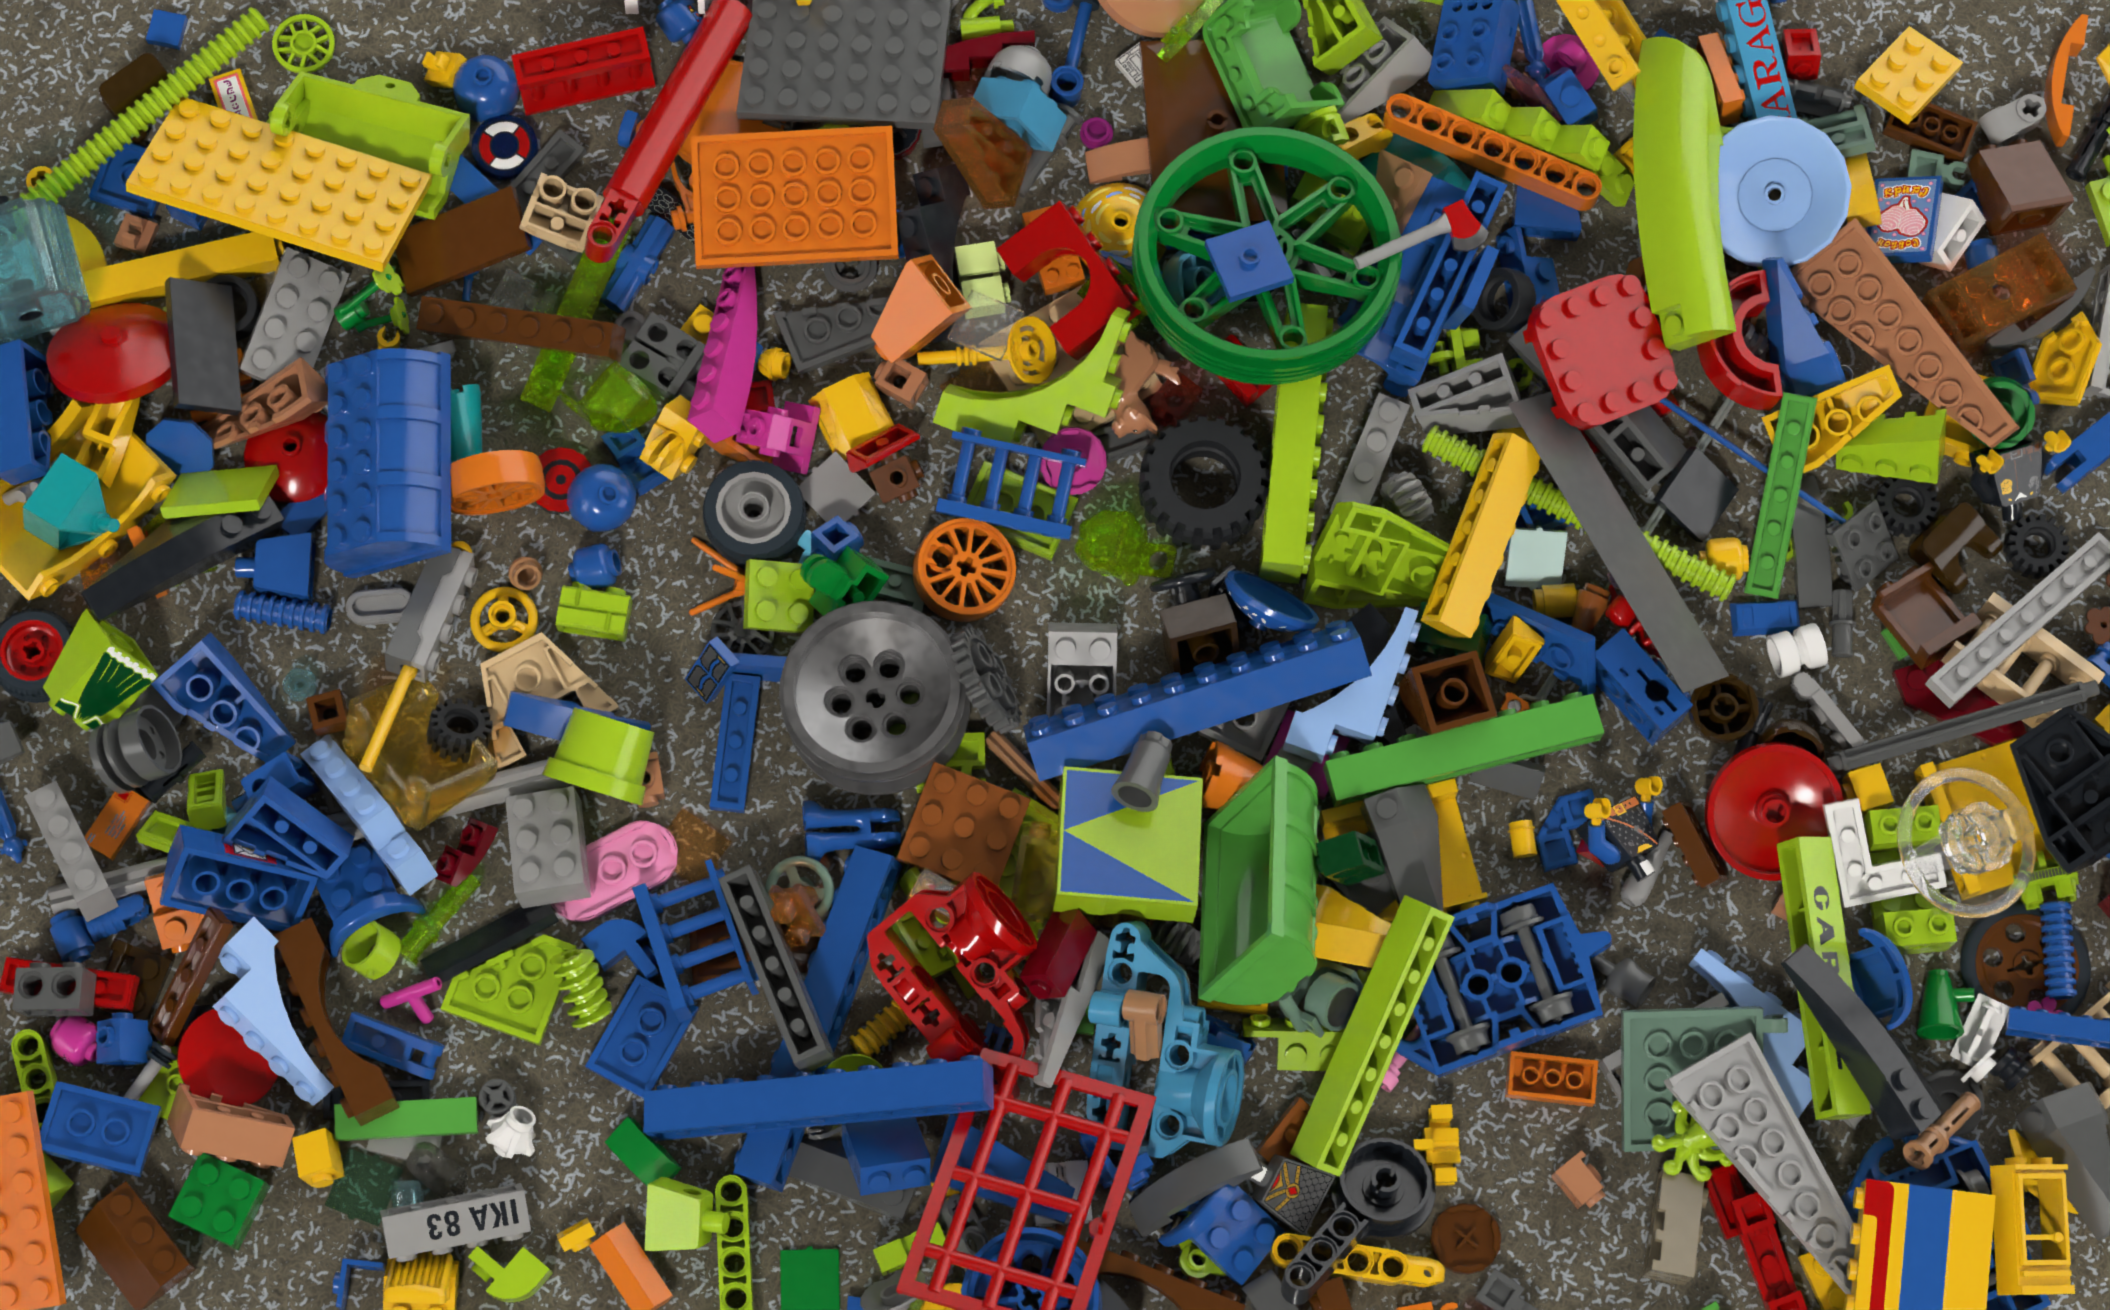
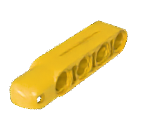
[1270,1233,1445,1288]

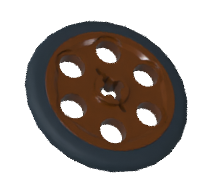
[1960,902,2091,1027]

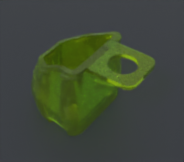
[556,361,658,433]
[1074,510,1177,586]

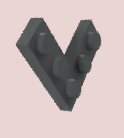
[508,129,586,266]

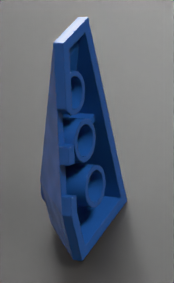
[1762,257,1847,396]

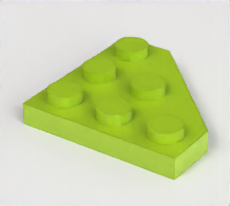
[440,934,578,1046]

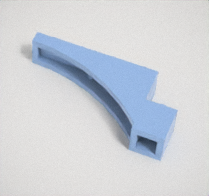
[1283,607,1421,764]
[300,734,438,896]
[212,917,334,1106]
[1688,948,1812,1118]

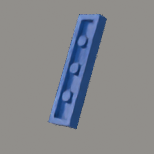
[710,674,761,813]

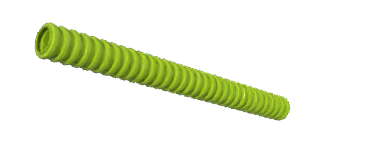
[6,7,270,238]
[1422,425,1737,602]

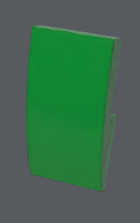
[605,1116,682,1186]

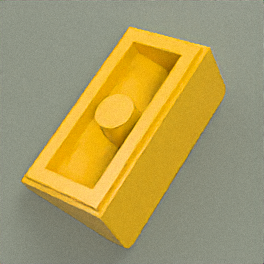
[1484,616,1545,684]

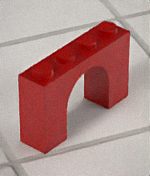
[996,200,1141,361]

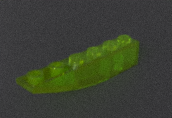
[519,219,631,413]

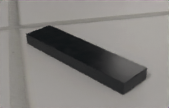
[420,904,559,983]

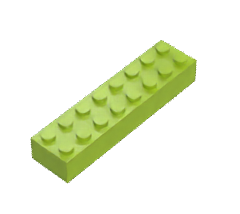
[1258,303,1333,584]

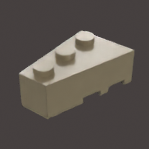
[1642,1169,1709,1285]

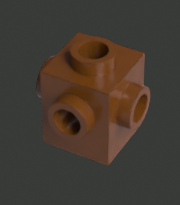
[869,452,925,504]

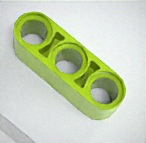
[11,1029,58,1130]

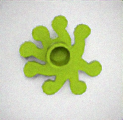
[1651,1100,1733,1182]

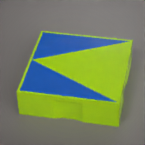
[1053,766,1203,923]

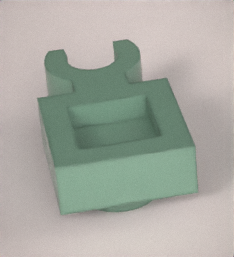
[1906,149,1967,190]

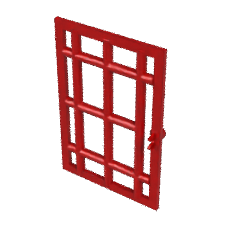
[896,1048,1157,1310]

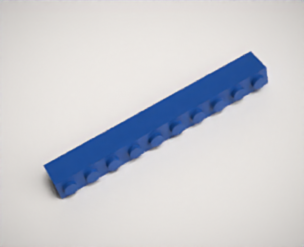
[733,845,903,1192]
[643,1055,994,1141]

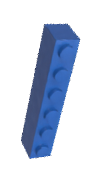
[1389,171,1507,372]

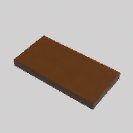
[395,186,532,297]

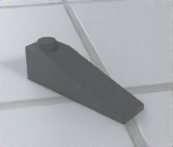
[1360,784,1443,911]
[2016,1082,2110,1241]

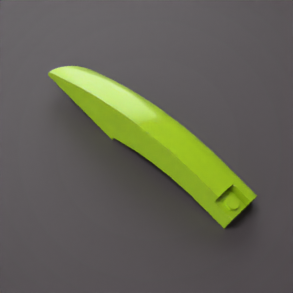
[1633,37,1736,351]

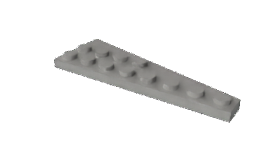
[1664,1032,1855,1294]

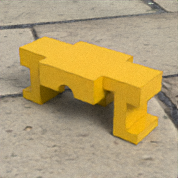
[1413,1104,1461,1186]

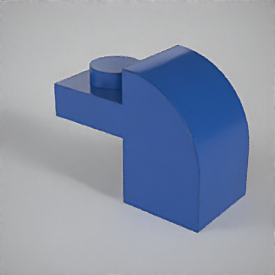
[581,919,659,981]

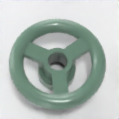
[765,856,834,926]

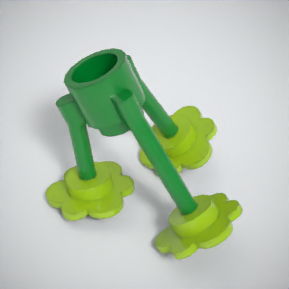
[334,263,410,335]

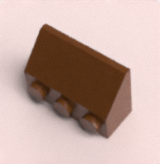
[75,1181,196,1310]

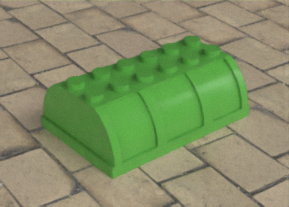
[1198,755,1320,1005]

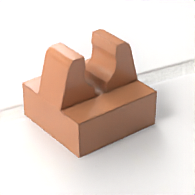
[113,213,159,257]

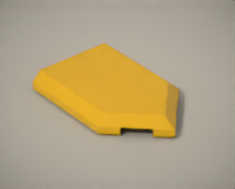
[2028,311,2102,406]

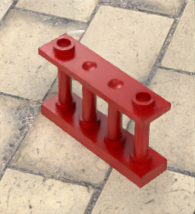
[511,26,656,116]

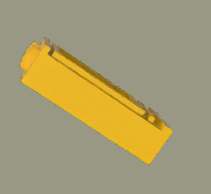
[1990,1157,2075,1296]

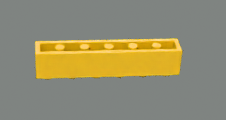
[1421,433,1540,638]

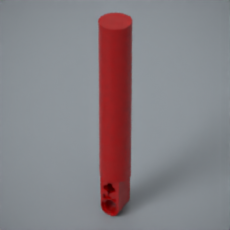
[584,0,753,263]

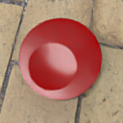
[177,1009,278,1107]

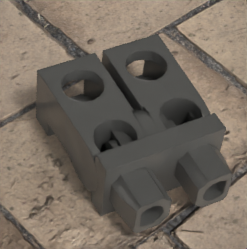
[617,312,706,402]

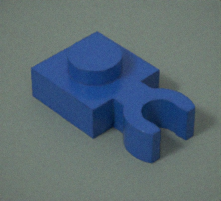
[1991,348,2040,405]

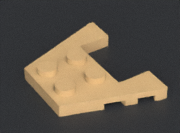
[480,632,619,771]

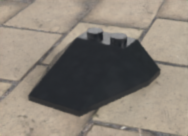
[2010,707,2110,875]

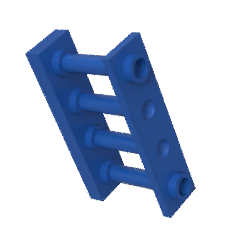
[936,427,1088,541]
[632,859,759,1022]

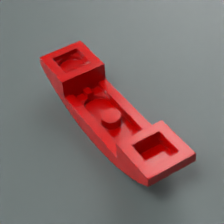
[1730,1191,1807,1310]

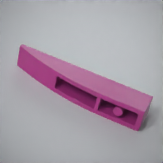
[687,266,757,444]

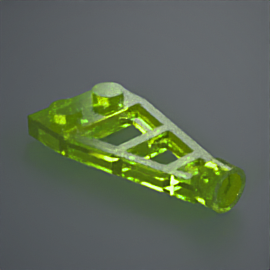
[1157,0,1223,63]

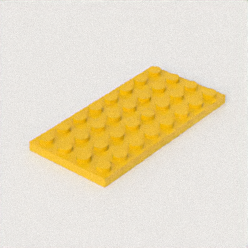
[126,97,432,272]

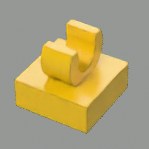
[422,51,467,89]

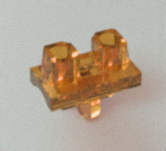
[768,884,826,946]

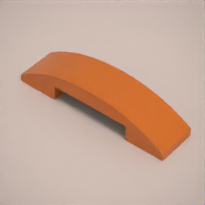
[2044,14,2089,147]

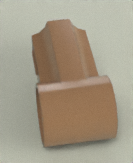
[1122,989,1167,1061]

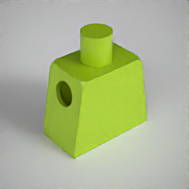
[645,1177,730,1251]

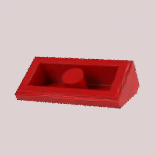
[846,423,920,473]

